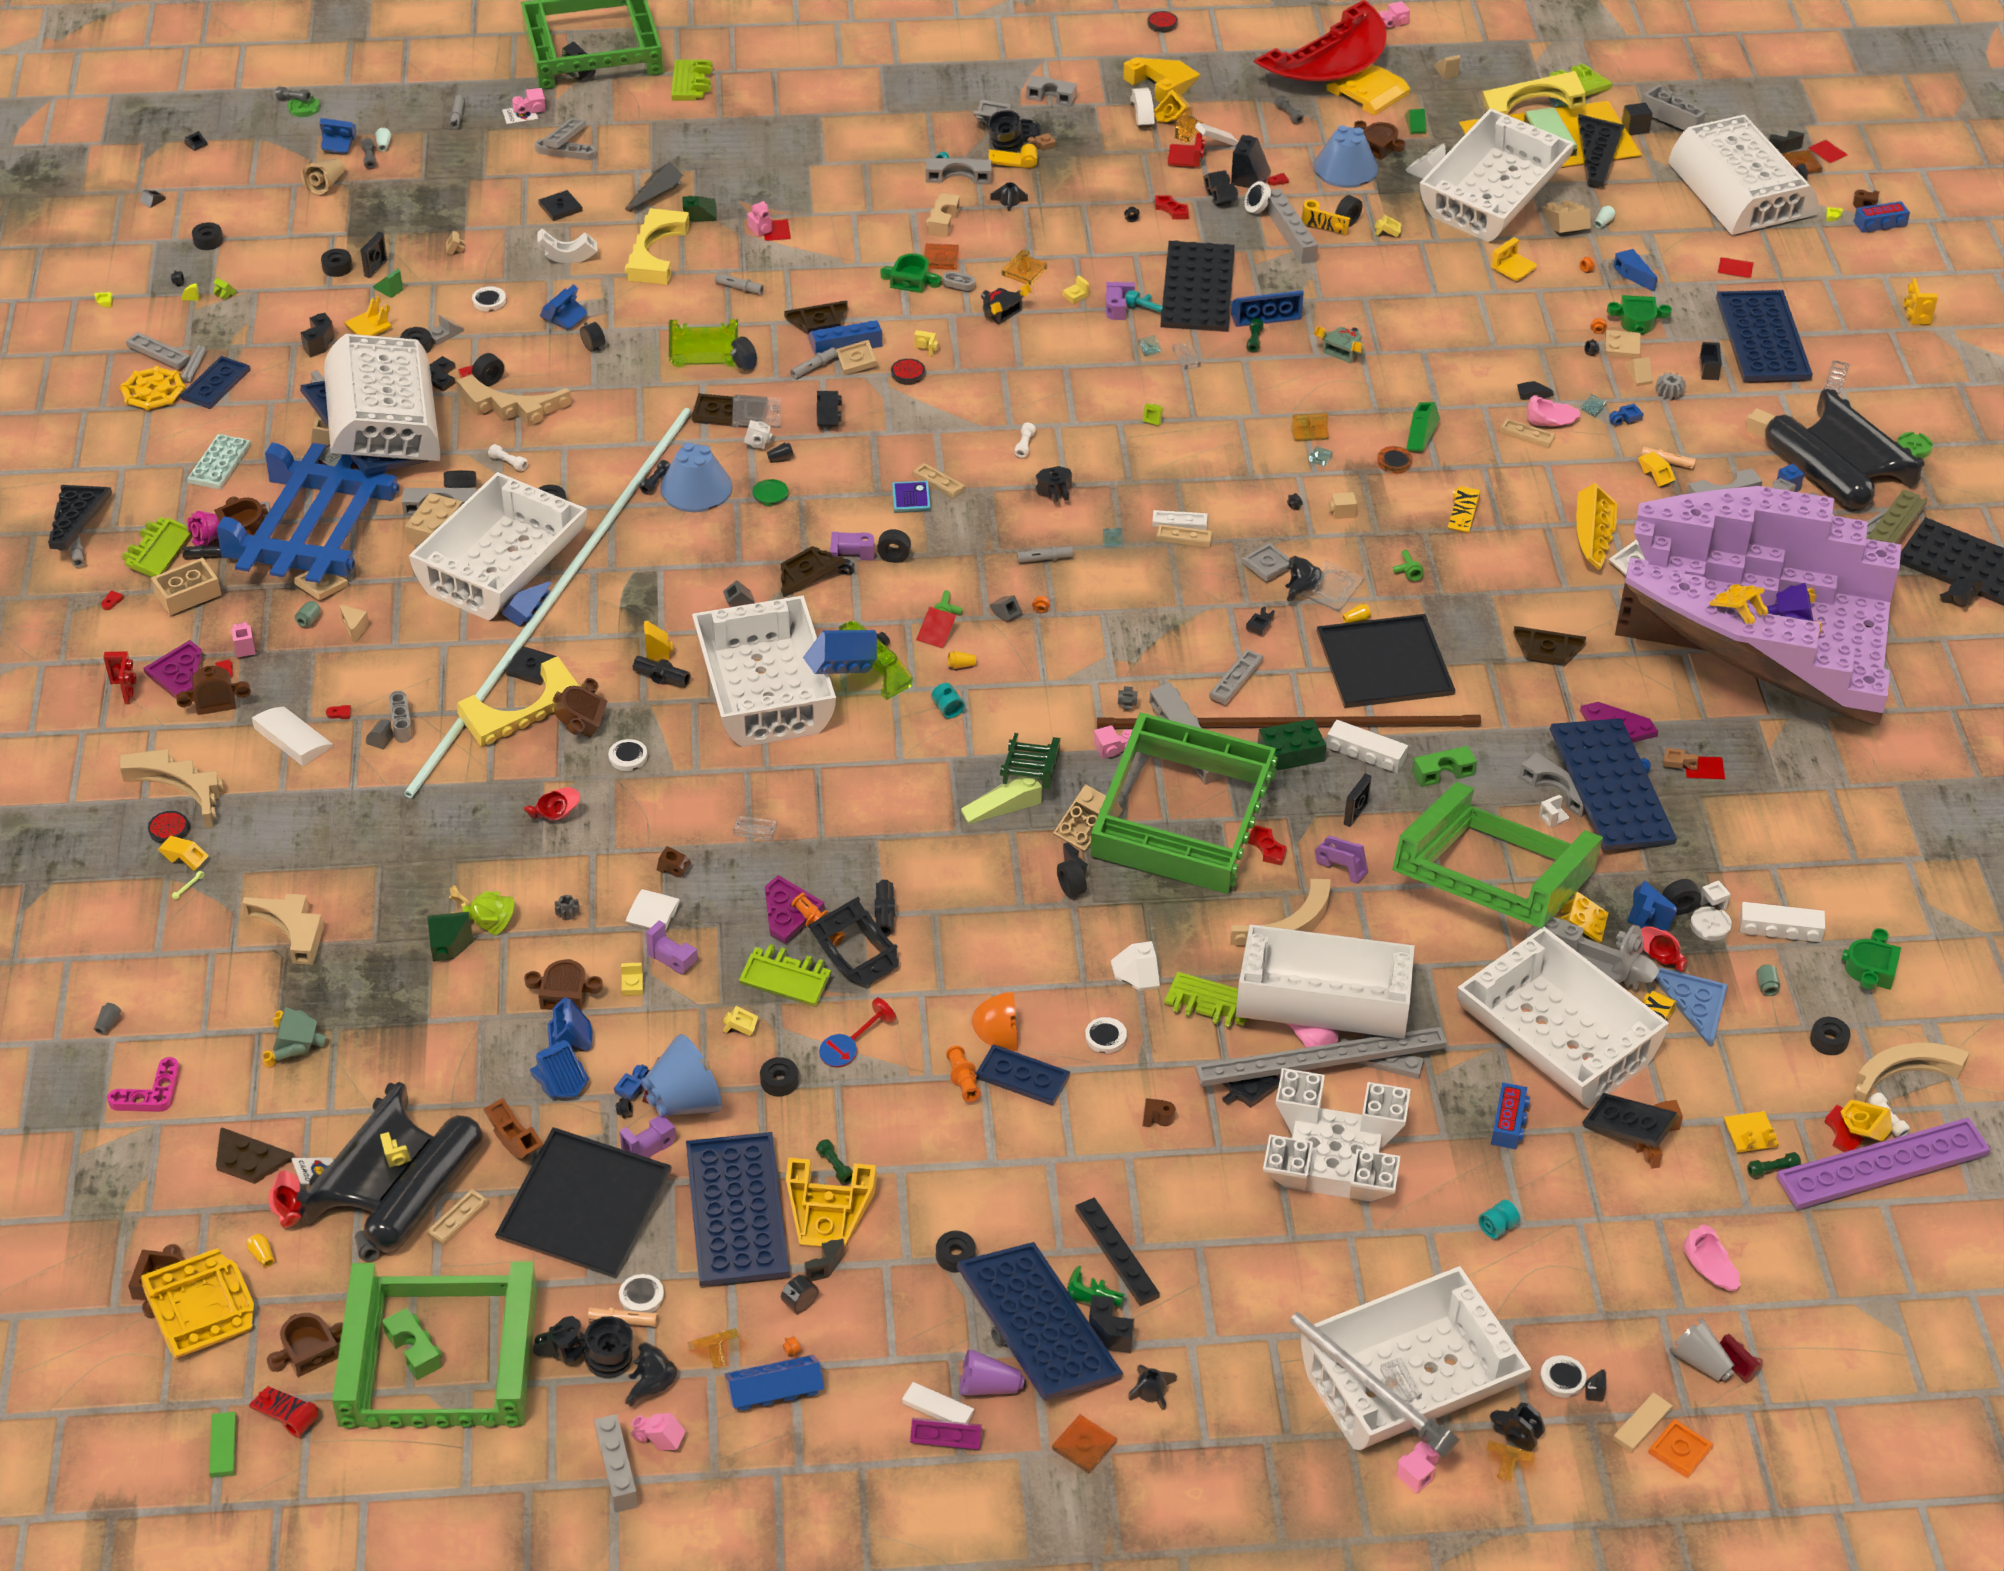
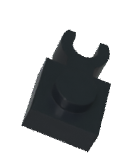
[1246,607,1275,636]

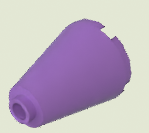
[959,1350,1024,1396]

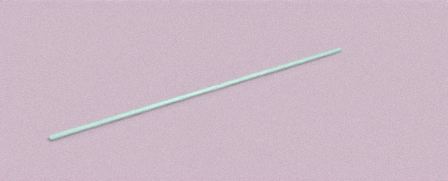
[404,408,692,798]

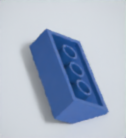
[1231,290,1304,327]
[808,320,882,355]
[803,630,877,674]
[724,1355,824,1410]

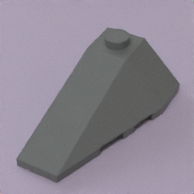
[625,161,683,210]

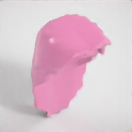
[1527,395,1581,427]
[1286,1023,1338,1048]
[1684,1224,1741,1291]

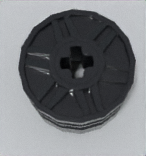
[988,110,1025,152]
[585,1316,633,1378]

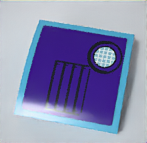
[892,481,930,513]

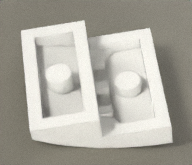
[626,889,680,930]

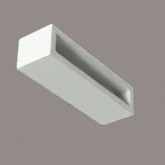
[1326,720,1408,773]
[1739,902,1825,942]

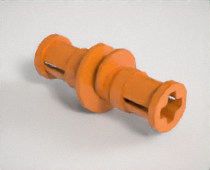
[791,893,846,947]
[946,1045,981,1102]

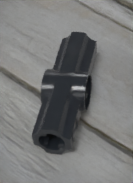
[632,655,691,688]
[874,879,895,937]

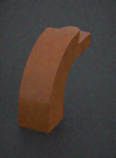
[484,1098,543,1159]
[1635,1100,1683,1169]

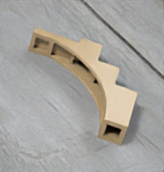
[456,374,571,427]
[120,749,223,828]

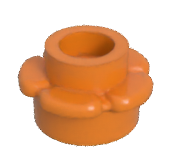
[1580,256,1595,272]
[1590,318,1607,334]
[1032,596,1050,613]
[782,1336,802,1358]

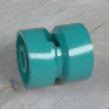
[931,683,965,719]
[1478,1199,1521,1239]

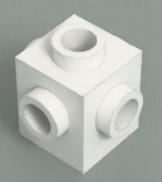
[744,420,772,449]

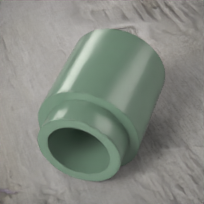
[295,601,321,628]
[1756,964,1781,996]

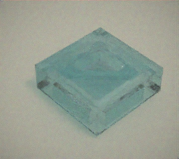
[1138,335,1161,357]
[1581,394,1606,418]
[1309,446,1333,466]
[1103,528,1122,546]

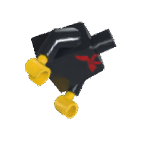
[981,284,1032,324]

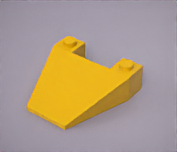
[1123,57,1201,103]
[786,1158,877,1247]

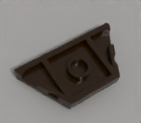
[784,300,848,334]
[781,546,845,597]
[1513,626,1586,665]
[216,1127,295,1184]

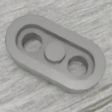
[943,271,975,291]

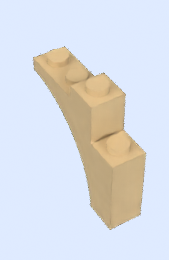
[242,894,324,965]

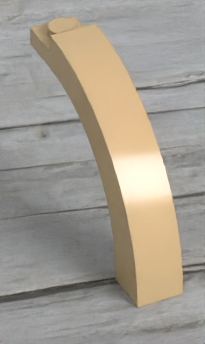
[1230,879,1331,945]
[1854,1042,1970,1103]

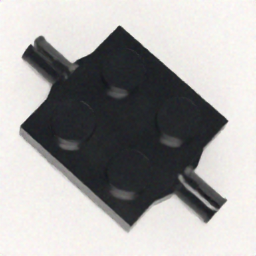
[1222,1075,1280,1108]

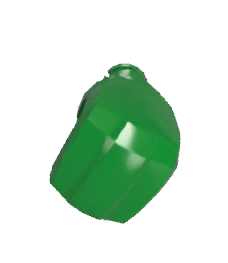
[1067,1266,1125,1307]

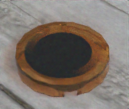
[1377,446,1413,474]

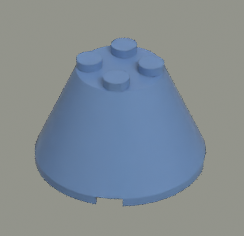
[1314,125,1378,188]
[660,442,732,512]
[641,1034,722,1117]

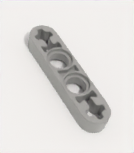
[535,139,596,160]

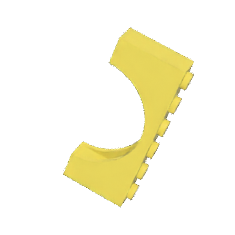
[1483,71,1586,115]
[625,208,690,285]
[457,656,579,747]

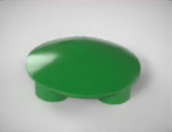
[752,479,788,507]

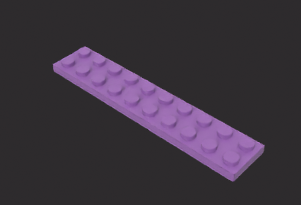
[1776,1117,1991,1210]

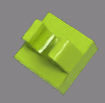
[213,277,237,300]
[1142,403,1164,426]

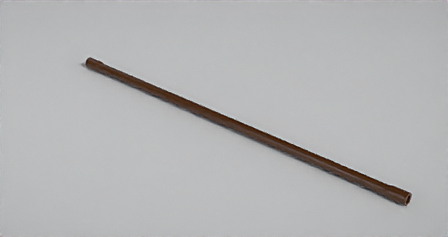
[1097,714,1481,729]

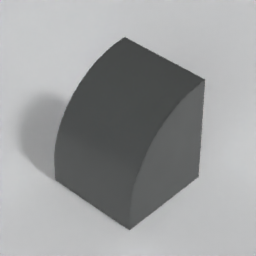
[723,580,755,607]
[989,595,1022,620]
[366,720,393,750]

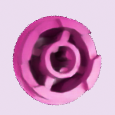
[187,510,220,546]

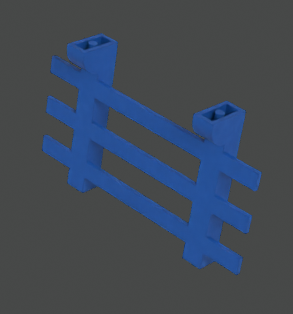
[217,443,400,583]

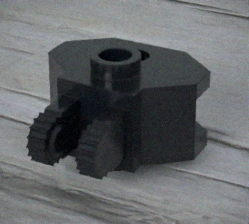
[1035,466,1072,502]
[533,1316,585,1363]
[1490,1402,1546,1453]

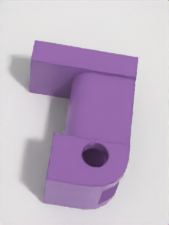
[1106,282,1135,320]
[830,532,874,560]
[1315,836,1368,883]
[646,920,698,974]
[619,1115,676,1158]

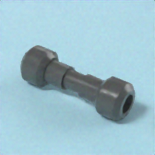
[275,86,311,102]
[1275,95,1304,124]
[361,138,377,169]

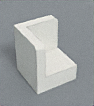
[1539,795,1569,828]
[1700,881,1730,910]

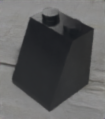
[1231,135,1271,188]

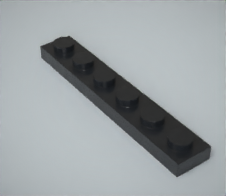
[1075,1197,1160,1306]

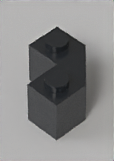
[1203,170,1238,205]
[300,312,335,358]
[817,391,842,426]
[1089,1295,1135,1353]

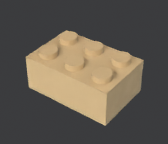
[405,493,463,546]
[151,558,221,615]

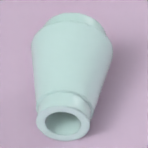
[375,128,391,152]
[1594,206,1616,229]

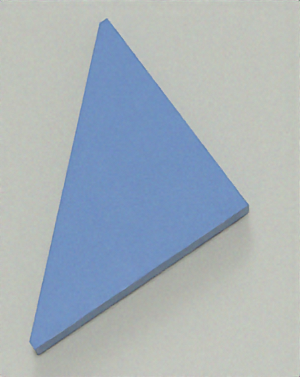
[1654,967,1728,1047]

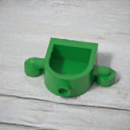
[880,253,942,293]
[1607,295,1672,334]
[1841,928,1901,990]

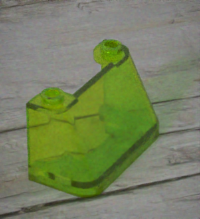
[669,319,739,366]
[839,621,913,700]

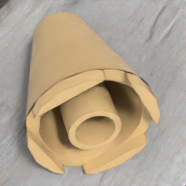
[301,159,345,195]

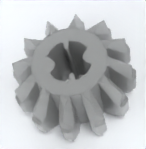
[1656,372,1686,400]

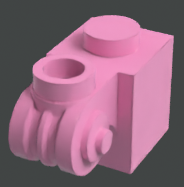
[1379,1,1410,27]
[512,88,546,114]
[747,201,772,237]
[231,622,256,658]
[1094,726,1132,759]
[631,1413,686,1450]
[1396,1441,1439,1494]

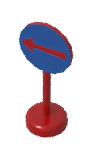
[819,997,896,1068]

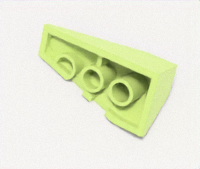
[961,777,1042,824]

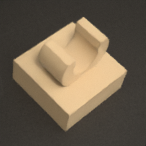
[446,231,465,255]

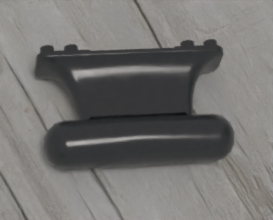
[1765,389,1924,510]
[296,1082,483,1252]

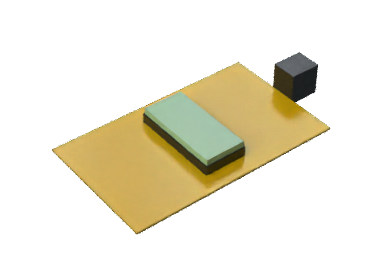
[1459,101,1652,172]

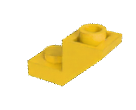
[1638,451,1676,487]
[157,836,209,871]

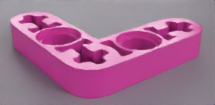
[107,1057,180,1112]

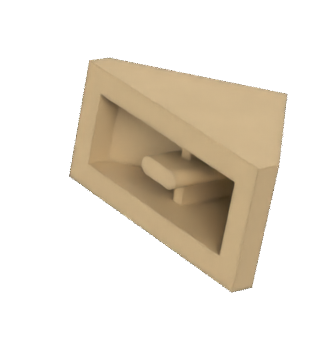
[1434,55,1460,79]
[1625,357,1653,386]
[340,605,369,643]

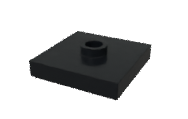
[538,190,583,221]
[360,231,388,278]
[506,646,557,685]
[1343,773,1372,827]

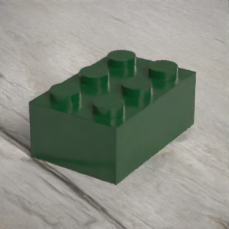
[1257,719,1326,771]

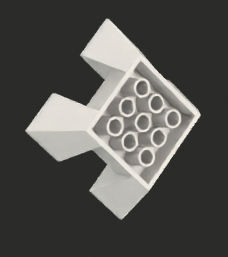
[1263,1068,1411,1202]

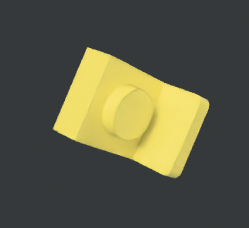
[1374,214,1401,237]
[1062,276,1089,304]
[914,330,939,356]
[621,963,643,996]
[723,1006,758,1036]
[380,1132,411,1167]

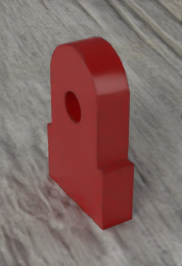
[1267,173,1289,186]
[101,590,124,610]
[215,659,233,678]
[326,705,351,719]

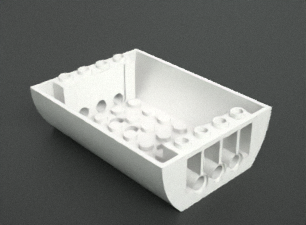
[1420,108,1574,242]
[1668,115,1819,235]
[324,334,440,461]
[409,472,587,621]
[692,596,836,747]
[1236,925,1415,1039]
[1457,927,1669,1109]
[1301,1266,1531,1450]

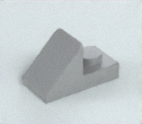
[429,315,464,345]

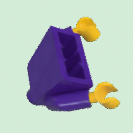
[1767,583,1822,636]

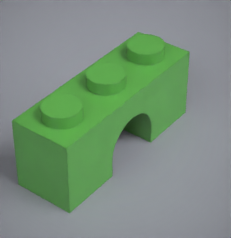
[1412,746,1477,787]
[382,1308,442,1380]

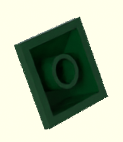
[682,196,717,222]
[427,911,473,962]

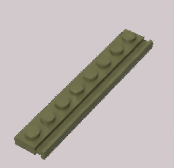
[1866,489,1928,544]

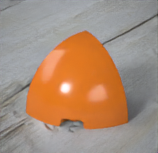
[971,992,1017,1051]

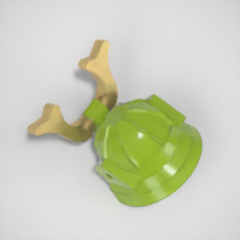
[449,885,514,935]

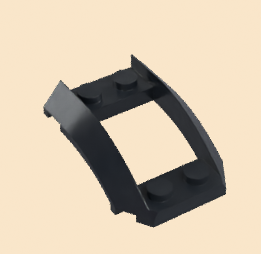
[808,896,899,986]

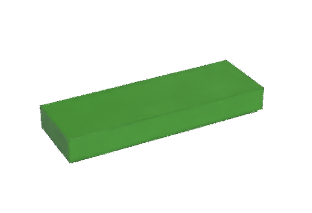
[209,1412,236,1478]

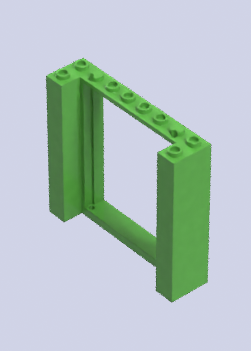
[521,0,663,89]
[1091,712,1278,894]
[1392,782,1603,929]
[332,1262,538,1428]

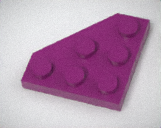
[143,640,203,698]
[1580,702,1658,743]
[765,875,825,943]

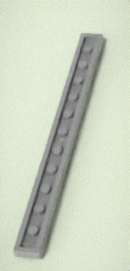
[1195,1027,1447,1087]

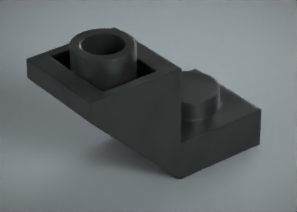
[1769,130,1805,154]
[804,1238,845,1281]

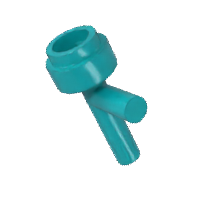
[1125,290,1164,313]

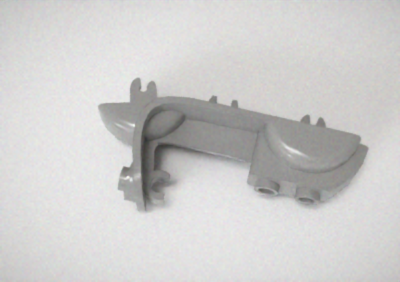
[1525,917,1660,990]

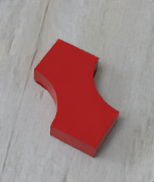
[1155,195,1189,220]
[1248,825,1287,866]
[1825,1105,1863,1152]

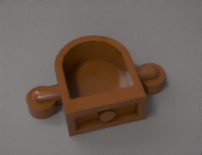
[1354,120,1406,160]
[214,497,269,536]
[176,666,251,715]
[552,678,608,738]
[524,959,603,1011]
[128,1244,186,1319]
[267,1313,343,1377]

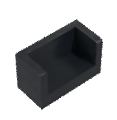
[1699,342,1722,380]

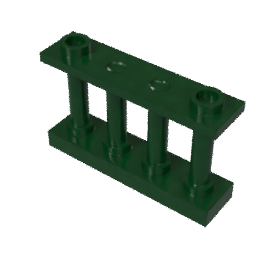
[1000,733,1061,789]

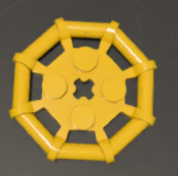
[119,365,186,411]

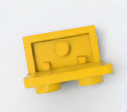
[1491,237,1537,281]
[1904,278,1938,325]

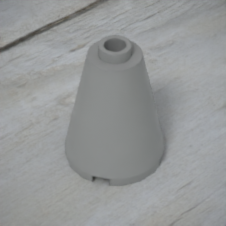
[1670,1318,1734,1381]

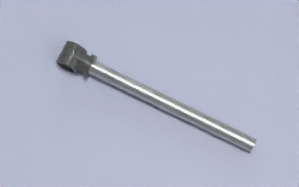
[1289,1312,1460,1458]

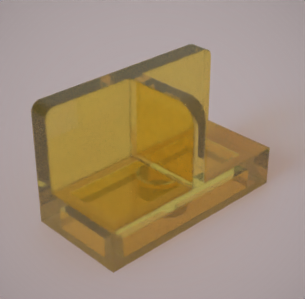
[1175,107,1203,143]
[1291,413,1329,442]

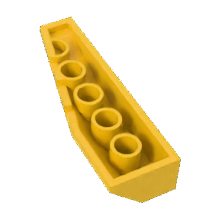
[1576,483,1618,570]

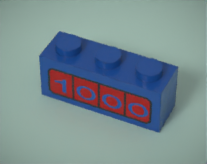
[1854,201,1910,233]
[1491,1082,1530,1149]

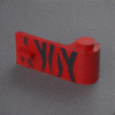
[249,1386,319,1438]

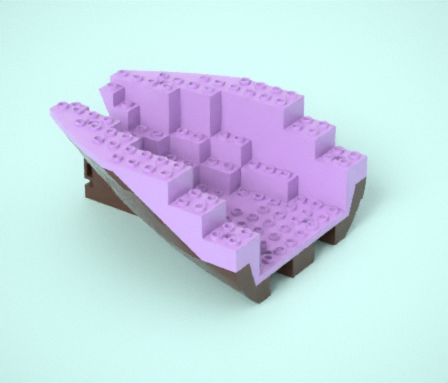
[1615,486,1901,726]

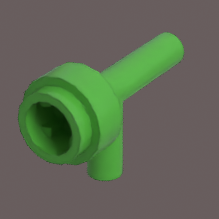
[1392,550,1424,581]
[934,590,962,615]

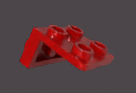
[1168,132,1205,167]
[103,651,136,704]

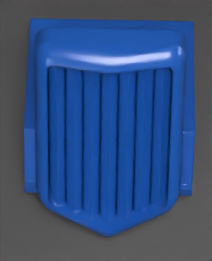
[319,118,357,154]
[540,284,587,330]
[1627,881,1677,931]
[547,997,593,1051]
[530,1040,589,1099]

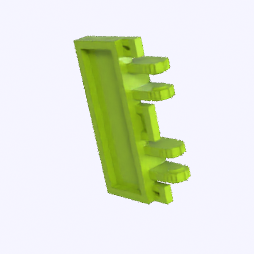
[671,60,713,101]
[1549,63,1613,96]
[122,517,192,577]
[739,944,831,1007]
[1164,972,1248,1028]

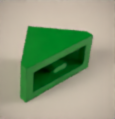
[1405,109,1426,134]
[372,268,403,298]

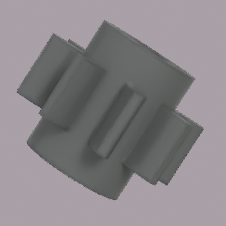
[1118,686,1138,709]
[554,895,579,920]

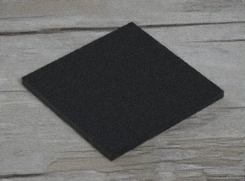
[1317,614,1456,708]
[495,1127,672,1278]

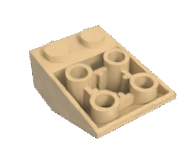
[1541,200,1591,233]
[1053,784,1123,852]

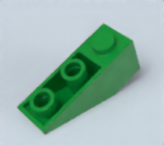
[1406,402,1440,452]

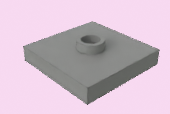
[1242,543,1290,582]

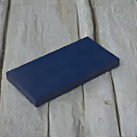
[181,356,251,409]
[976,1044,1070,1106]

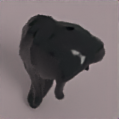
[1285,556,1323,602]
[625,1342,677,1406]

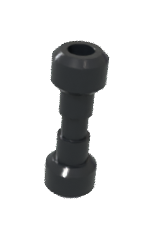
[639,460,670,494]

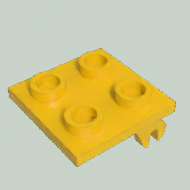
[344,296,392,336]
[1709,584,1768,625]
[1555,892,1608,943]
[1723,1111,1779,1153]

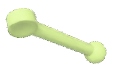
[172,871,205,900]

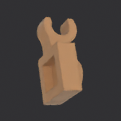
[1027,133,1056,150]
[1663,748,1699,770]

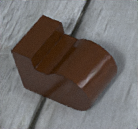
[1853,189,1880,208]
[656,846,691,877]
[1142,1098,1176,1127]

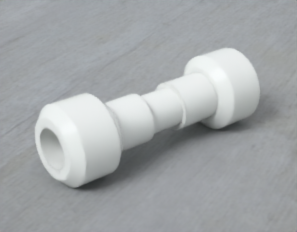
[1014,423,1036,458]
[488,444,528,472]
[1868,1093,1910,1138]

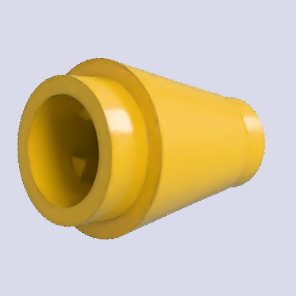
[1342,604,1371,623]
[947,650,976,669]
[246,1233,275,1268]

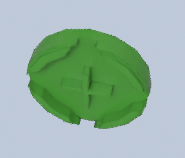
[287,95,320,117]
[1897,432,1933,458]

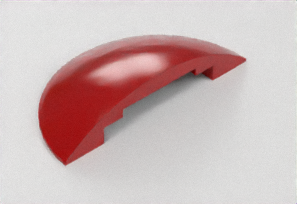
[1253,0,1387,81]

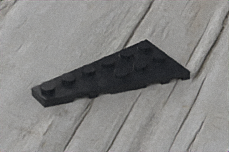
[1577,114,1625,187]
[48,485,112,551]

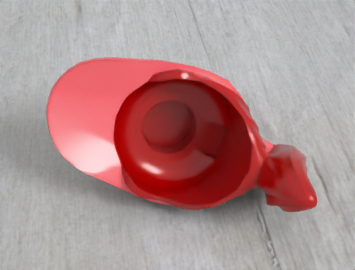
[524,787,580,821]
[1641,927,1688,972]
[268,1171,301,1228]

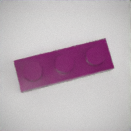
[910,1418,982,1449]

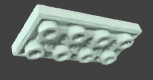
[187,434,251,490]

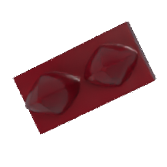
[1720,1334,1763,1383]

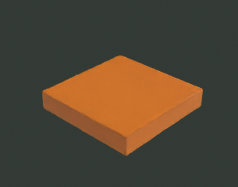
[1648,1419,1714,1479]

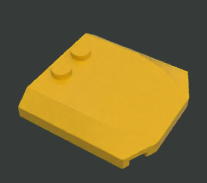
[1327,65,1410,116]
[141,1248,254,1359]

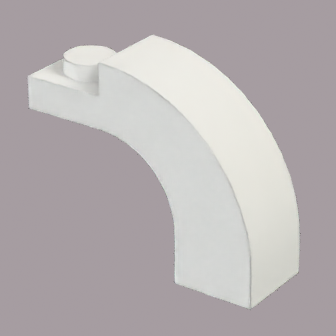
[1130,88,1155,126]
[537,229,597,263]

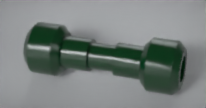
[1246,319,1264,352]
[816,1139,853,1184]
[1747,1152,1801,1178]

